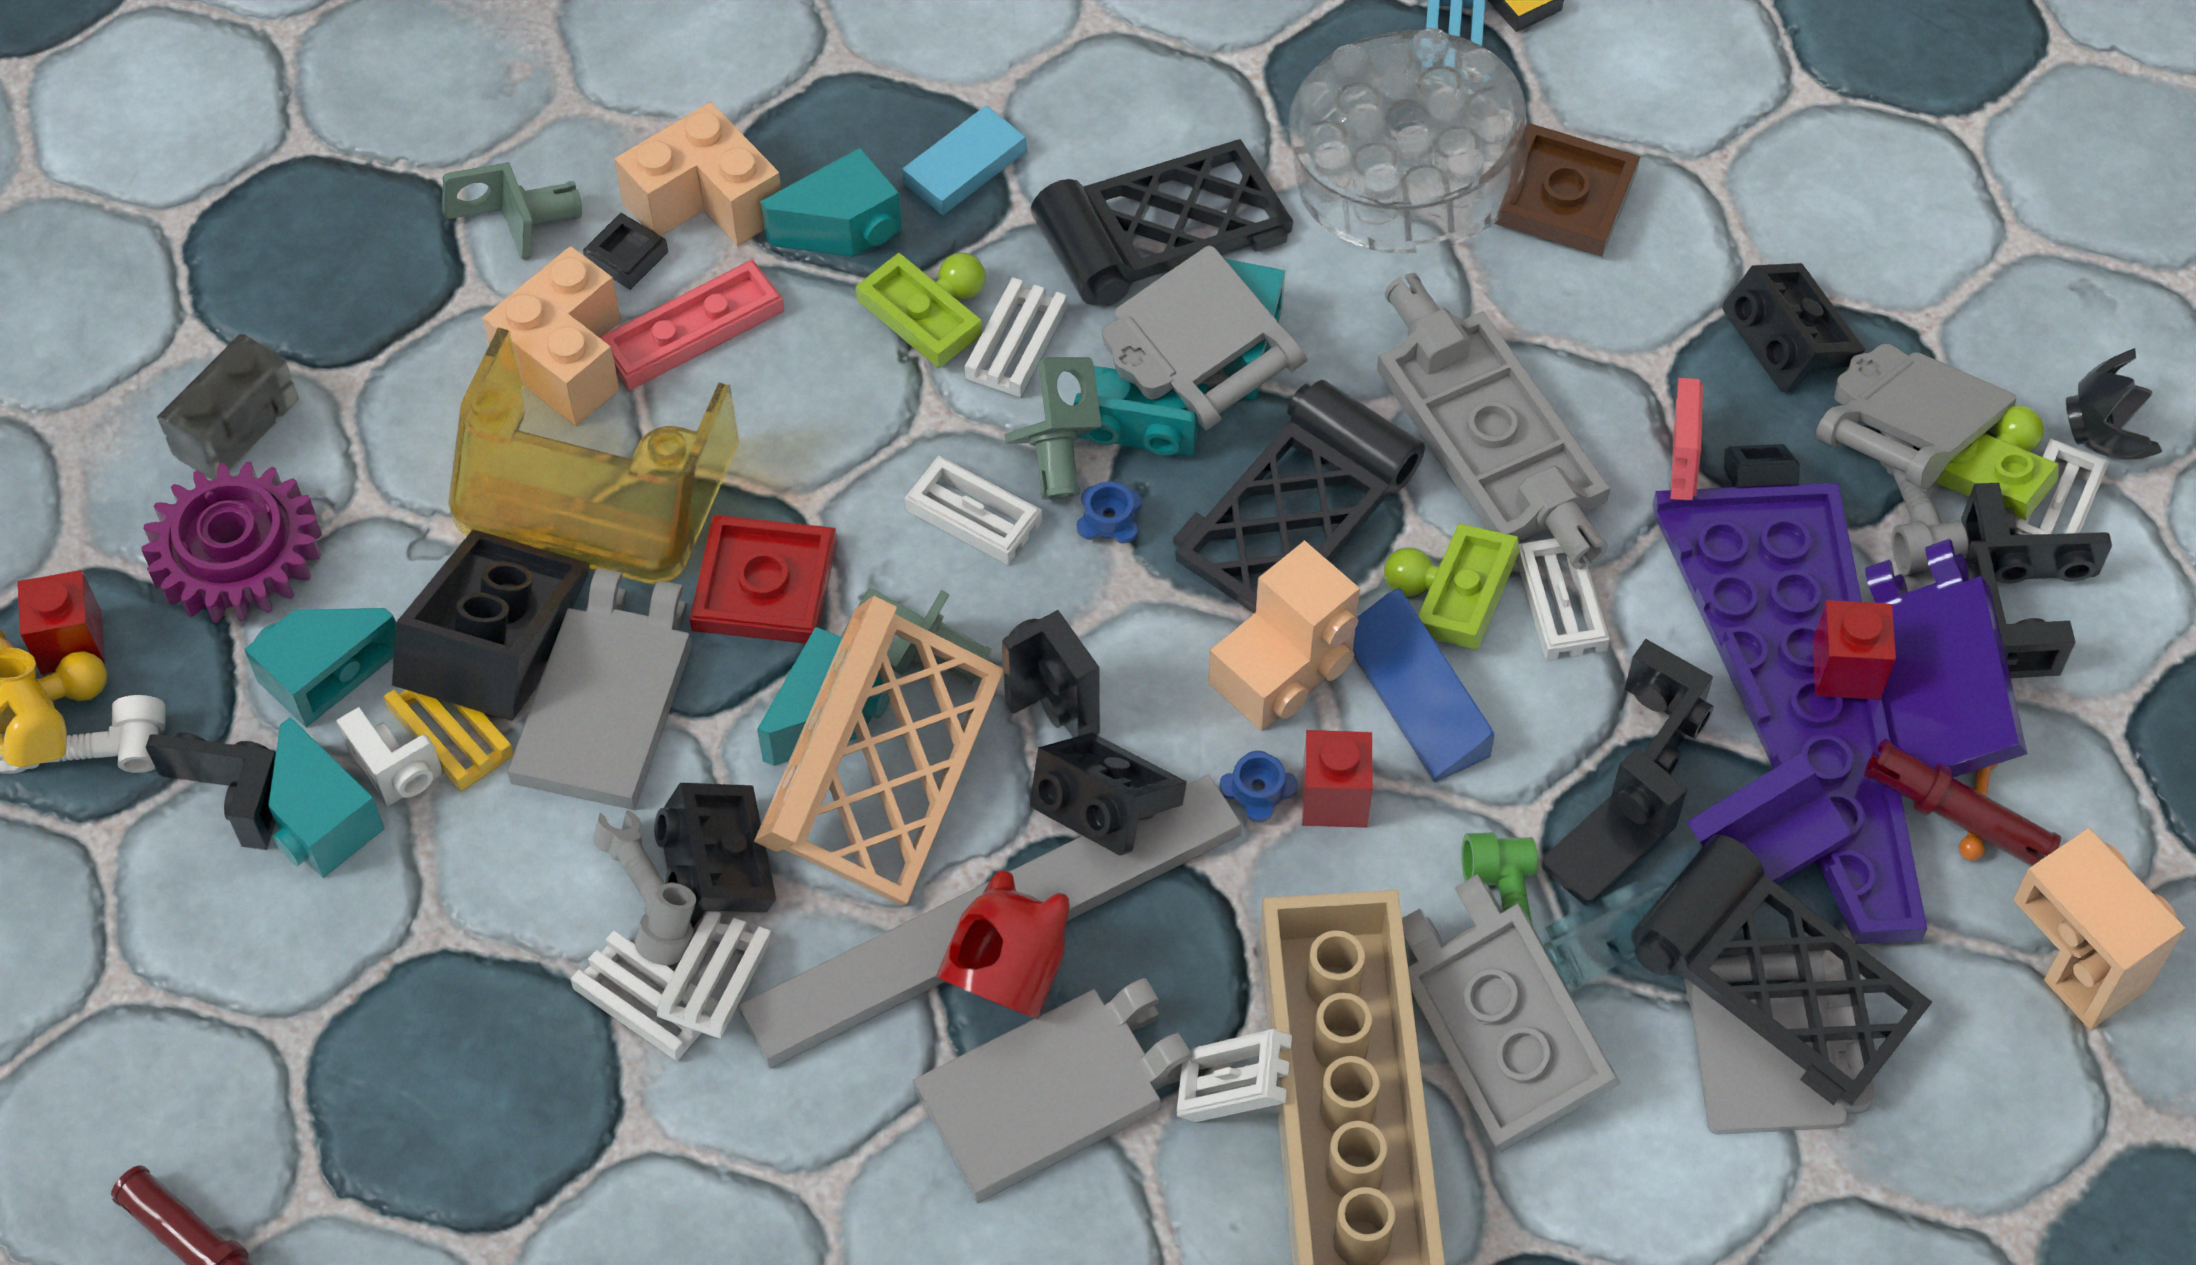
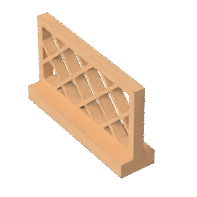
[754,596,1003,906]

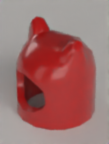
[936,870,1070,1019]

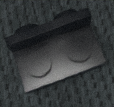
[1722,263,1866,392]
[1002,610,1100,737]
[1030,732,1187,856]
[654,782,777,928]

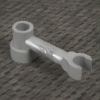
[1880,431,1968,575]
[593,810,696,965]

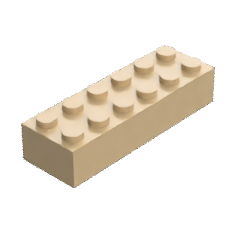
[1259,890,1445,1265]

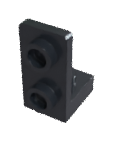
[1961,483,2112,584]
[1965,540,2076,678]
[1624,639,1714,775]
[145,732,276,850]
[1541,747,1688,906]

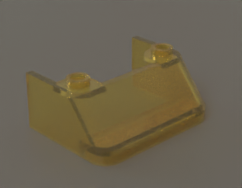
[448,327,739,584]

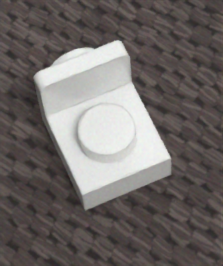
[336,707,443,807]

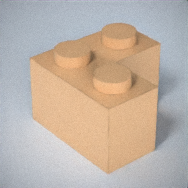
[614,101,782,246]
[482,245,621,426]
[1208,540,1360,731]
[2013,828,2185,1030]

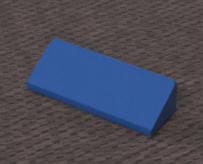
[1353,588,1494,783]

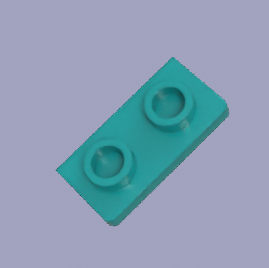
[1073,366,1208,457]

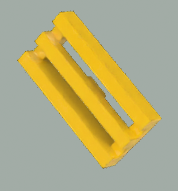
[383,689,514,792]

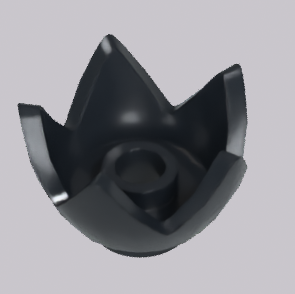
[2066,348,2162,460]

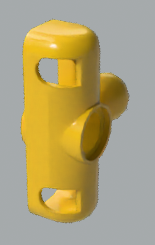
[0,630,108,767]

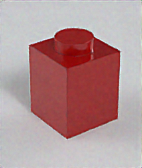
[17,570,105,674]
[1812,600,1896,700]
[1302,730,1373,828]

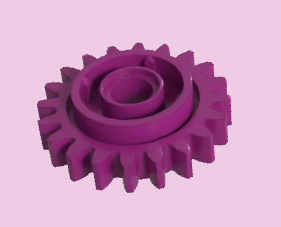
[141,462,322,623]

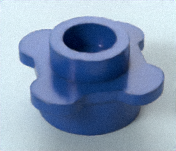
[1077,482,1142,543]
[1219,750,1298,822]

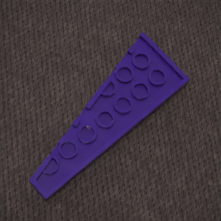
[1652,483,1927,944]

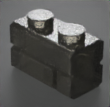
[157,334,299,480]

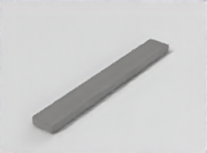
[738,774,1242,1068]

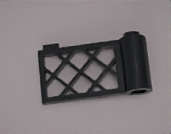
[1031,139,1293,306]
[1173,379,1425,613]
[1631,835,1932,1106]

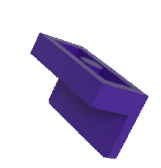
[1686,752,1852,884]

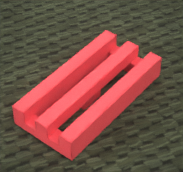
[1670,378,1703,500]

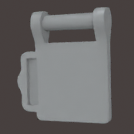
[1102,246,1307,431]
[1816,344,2016,489]
[1683,951,1876,1135]

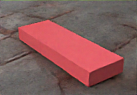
[599,259,784,391]

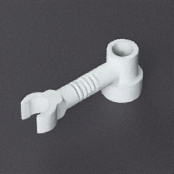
[0,695,166,774]

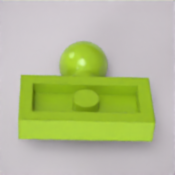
[855,252,986,368]
[1934,405,2059,521]
[1384,523,1520,650]

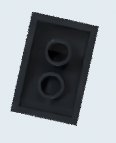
[392,529,590,721]

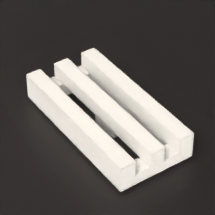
[965,277,1067,398]
[2015,438,2110,535]
[904,455,1042,566]
[1516,538,1610,661]
[656,911,771,1039]
[570,930,718,1061]
[1177,1029,1292,1122]

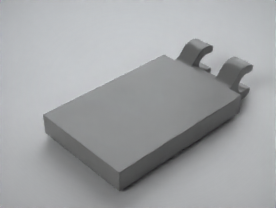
[507,568,692,810]
[1402,874,1621,1152]
[913,978,1192,1204]

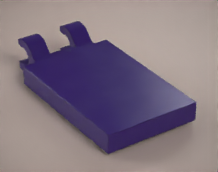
[1865,538,2028,778]

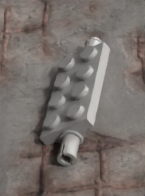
[1377,273,1610,569]

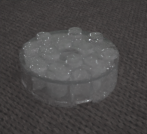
[1289,28,1528,253]

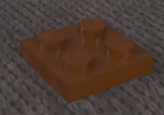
[1490,123,1640,257]

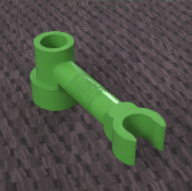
[1461,832,1538,926]

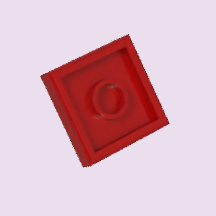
[689,515,837,644]

